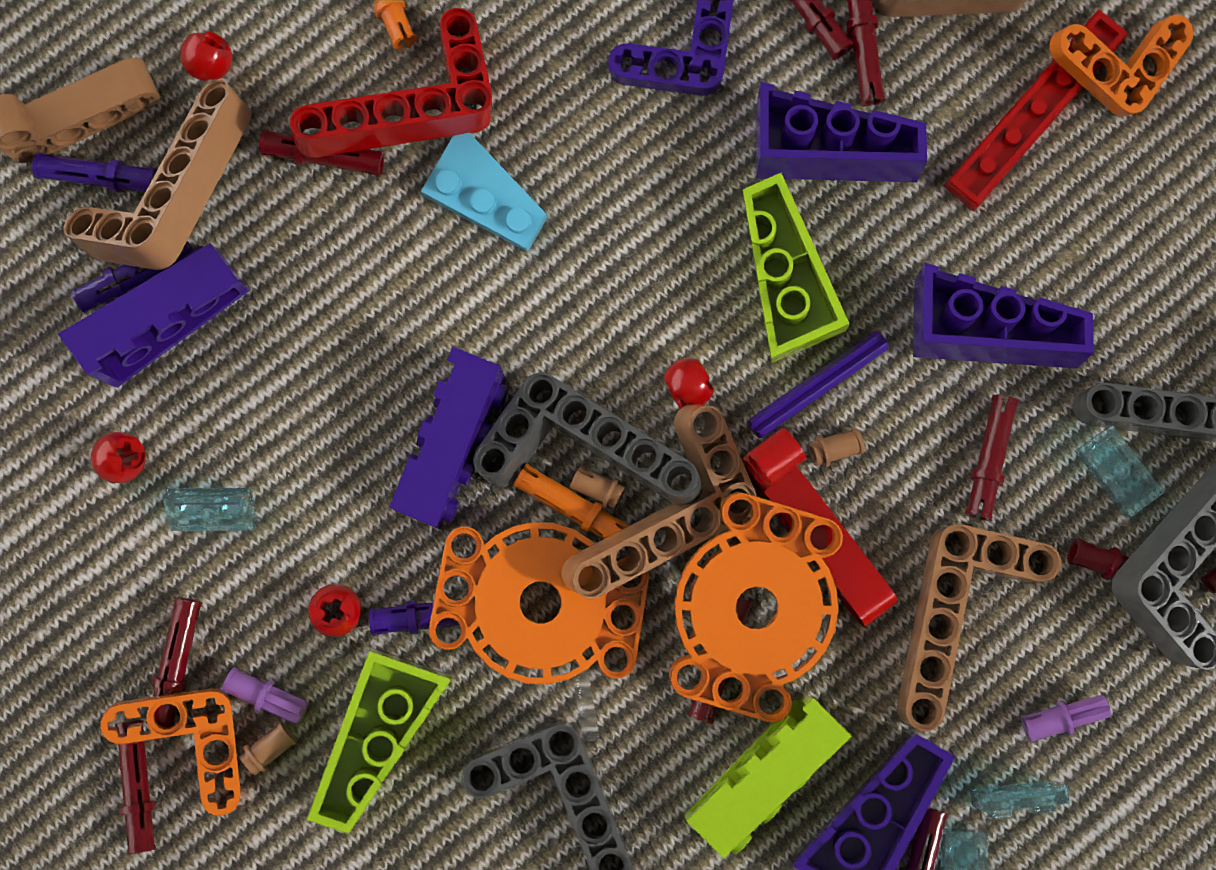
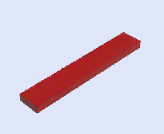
[943,9,1129,212]

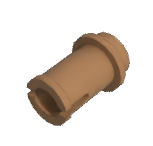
[808,428,865,468]
[570,465,626,510]
[239,721,297,775]

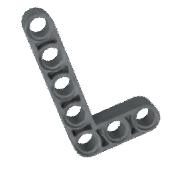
[473,372,702,506]
[1072,383,1216,442]
[1112,461,1216,670]
[461,721,636,870]

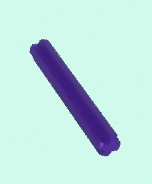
[747,331,889,438]

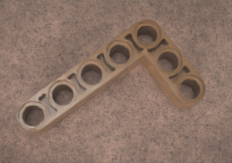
[64,80,252,270]
[561,404,756,599]
[897,524,1061,731]

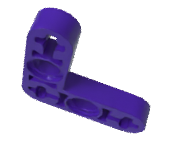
[608,0,734,96]

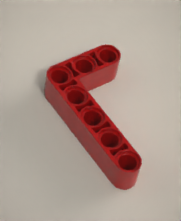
[290,8,492,157]
[742,428,898,628]

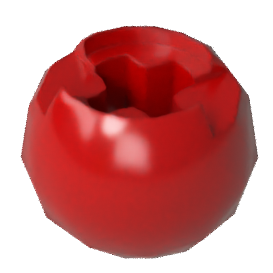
[180,31,233,82]
[663,358,714,409]
[90,432,146,484]
[308,584,362,638]

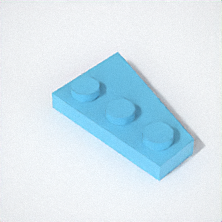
[421,133,547,253]

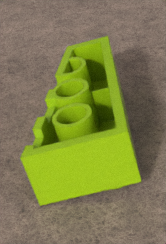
[743,173,849,364]
[307,648,452,834]
[684,693,852,859]

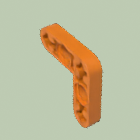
[1049,14,1193,117]
[100,688,241,816]

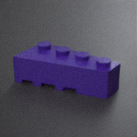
[755,82,927,183]
[58,243,249,388]
[913,263,1094,369]
[389,346,509,530]
[792,732,956,870]

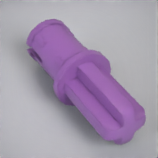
[222,667,308,724]
[1021,695,1111,743]

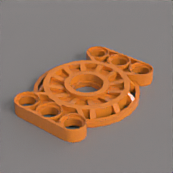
[669,492,843,722]
[429,522,649,684]

